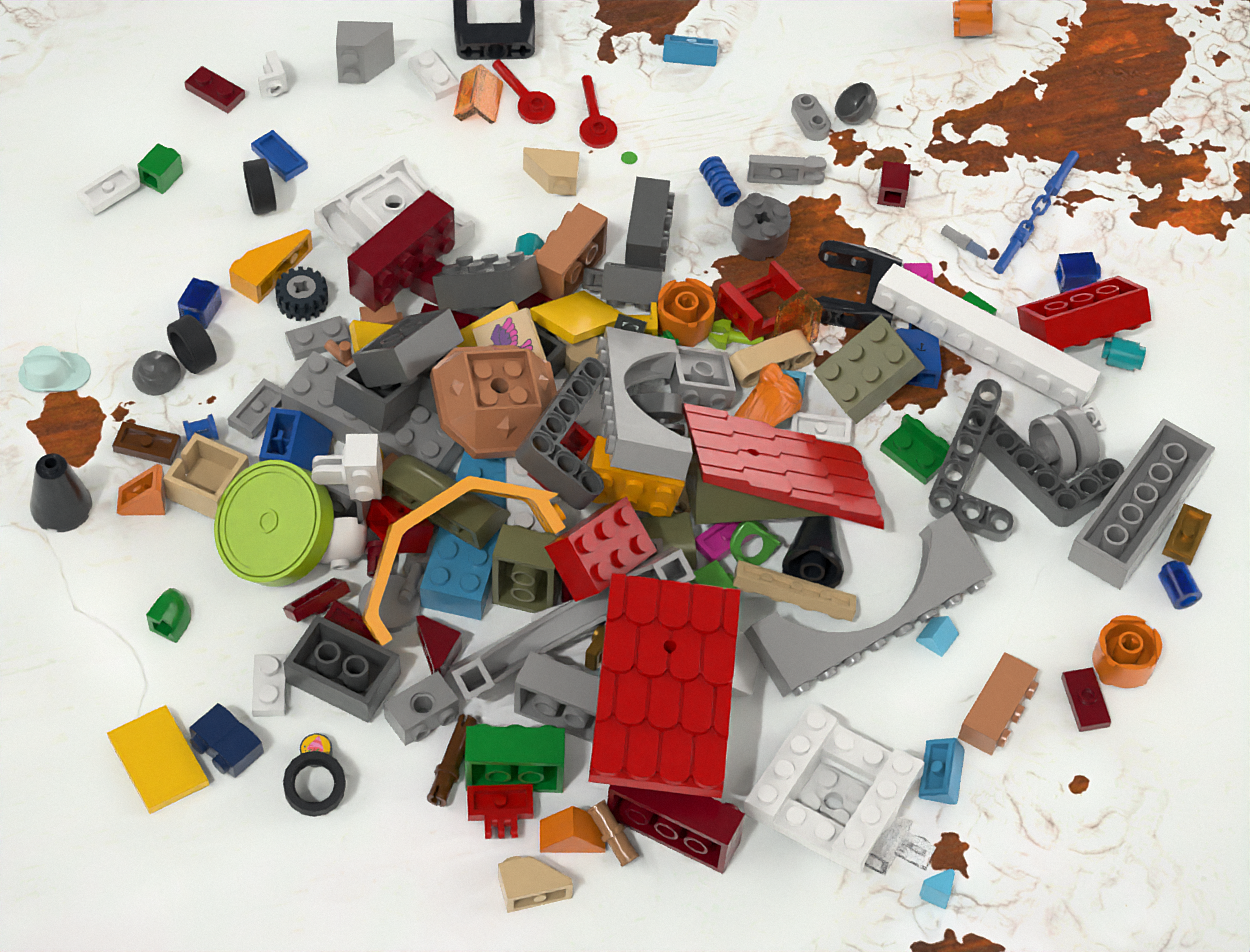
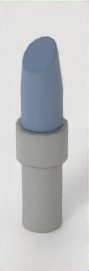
[941,224,988,260]

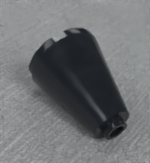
[30,453,92,532]
[782,515,844,589]

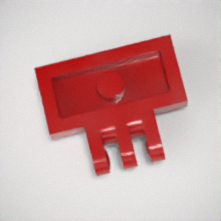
[467,784,534,839]

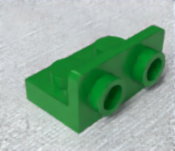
[880,414,950,485]

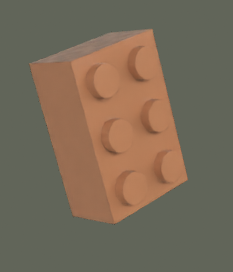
[533,203,608,300]

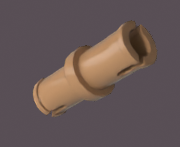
[587,799,640,867]

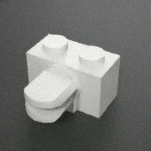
[311,434,383,501]

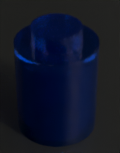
[1158,560,1202,610]

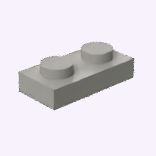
[285,316,351,361]
[227,378,283,439]

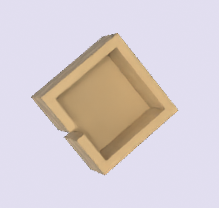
[163,433,249,520]

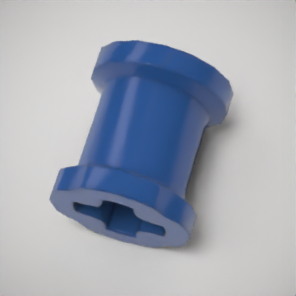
[183,414,219,442]

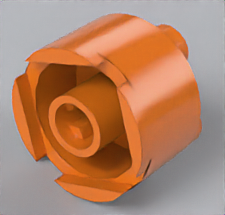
[953,0,993,37]
[657,278,716,347]
[1092,615,1162,688]

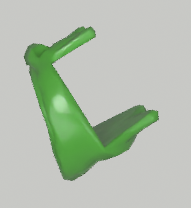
[730,520,781,566]

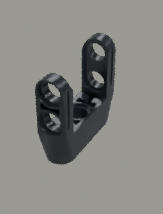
[453,0,535,60]
[806,240,903,331]

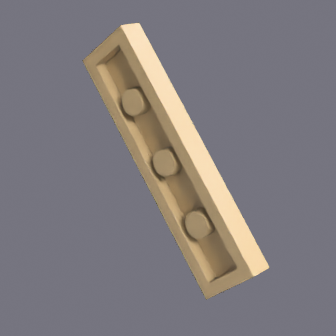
[733,560,856,622]

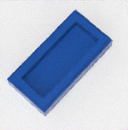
[251,130,308,182]

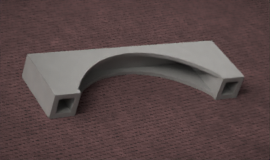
[596,326,693,481]
[744,511,992,698]
[449,546,696,701]

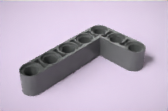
[515,357,606,510]
[928,379,1014,542]
[970,414,1124,527]

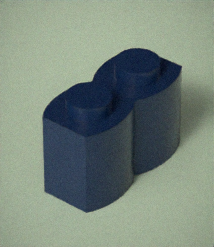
[189,703,264,778]

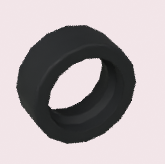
[243,158,277,215]
[167,315,217,374]
[283,751,346,817]

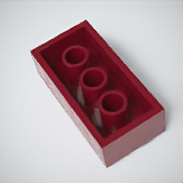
[347,190,455,313]
[607,785,745,874]

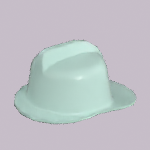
[18,345,91,392]

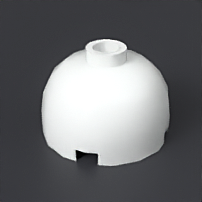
[319,517,368,570]

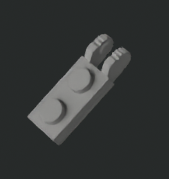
[747,154,827,185]

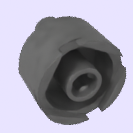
[731,193,791,261]

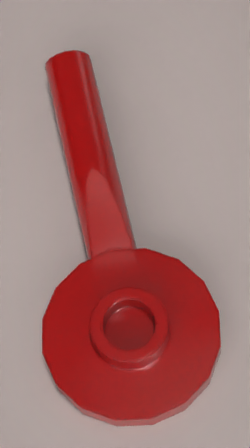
[492,59,556,124]
[579,75,617,149]

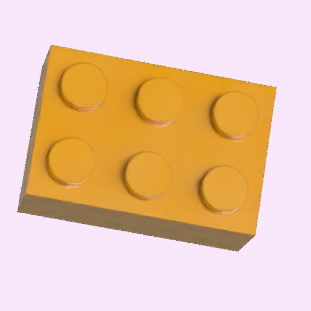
[586,435,685,517]

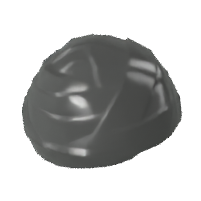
[835,82,877,124]
[132,350,181,396]

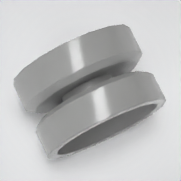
[1028,405,1100,478]

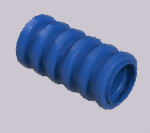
[699,156,741,207]

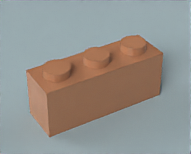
[958,652,1039,756]

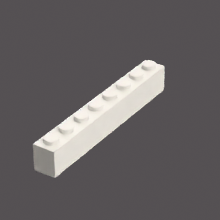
[872,263,1101,409]

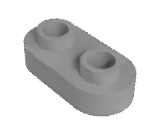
[791,94,831,141]

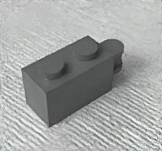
[582,262,663,310]

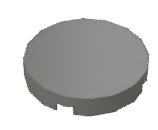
[358,575,421,633]

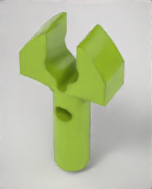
[708,319,764,350]

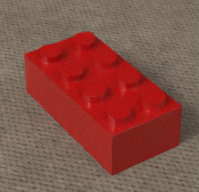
[1017,275,1152,352]

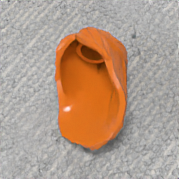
[734,363,803,428]

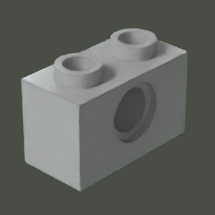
[383,671,459,746]

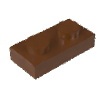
[112,421,181,466]

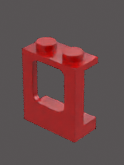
[716,261,809,342]

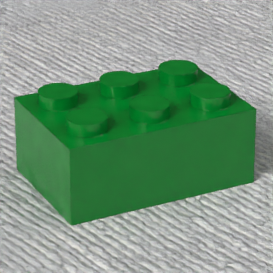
[465,723,565,793]

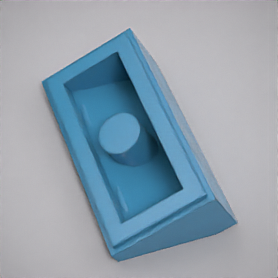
[663,34,718,67]
[918,738,965,805]

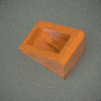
[117,464,166,516]
[540,806,606,853]

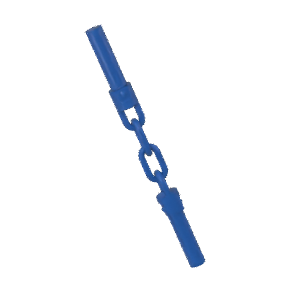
[993,151,1079,274]

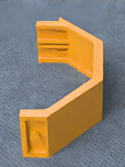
[362,476,566,646]

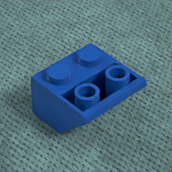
[259,407,333,472]

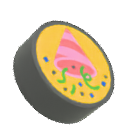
[300,733,333,767]

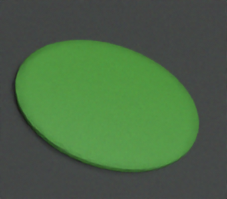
[621,151,638,164]

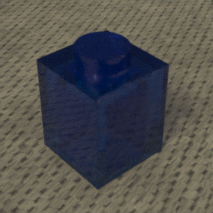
[1054,252,1101,293]
[177,277,222,329]

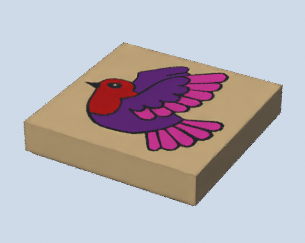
[472,308,547,361]

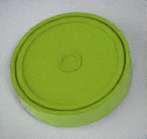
[214,460,334,587]

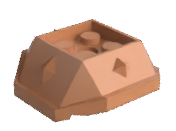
[430,345,557,459]

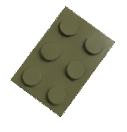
[813,314,925,424]
[492,524,562,614]

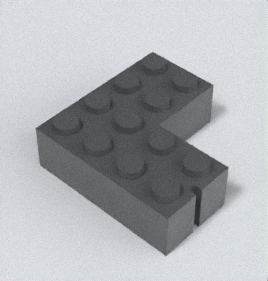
[333,346,500,432]

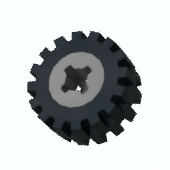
[275,266,328,322]

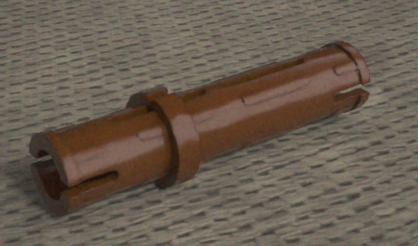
[427,714,478,807]

